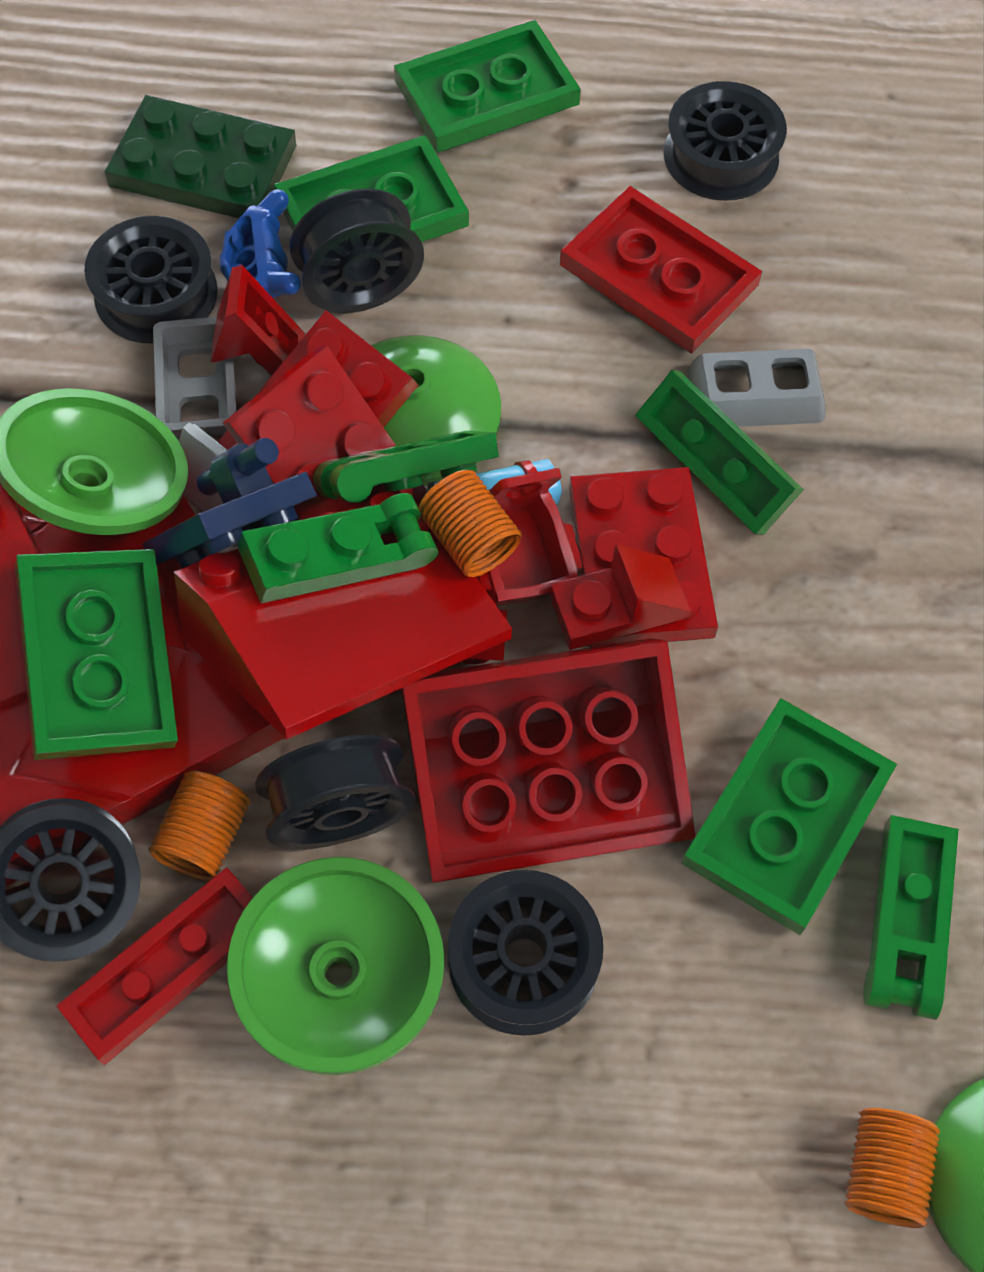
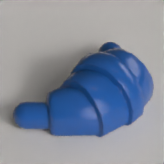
[219,189,301,298]

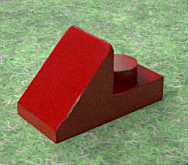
[210,265,305,376]
[549,544,691,651]

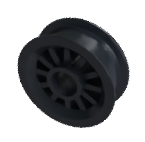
[664,81,787,201]
[289,189,424,313]
[84,216,218,344]
[255,735,416,849]
[0,798,141,962]
[448,870,604,1036]

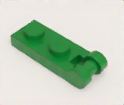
[313,430,499,502]
[237,493,439,603]
[863,815,959,1020]

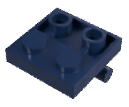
[142,438,317,569]

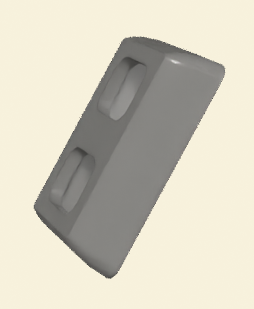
[153,317,236,440]
[688,349,826,427]

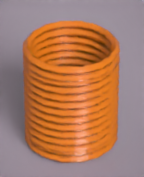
[419,470,522,577]
[148,771,251,881]
[844,1107,941,1228]

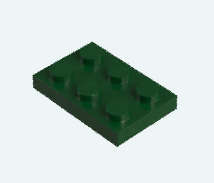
[104,95,297,218]

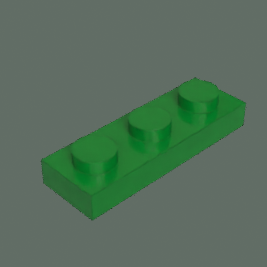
[635,370,804,535]

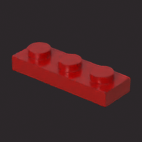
[56,867,253,1066]

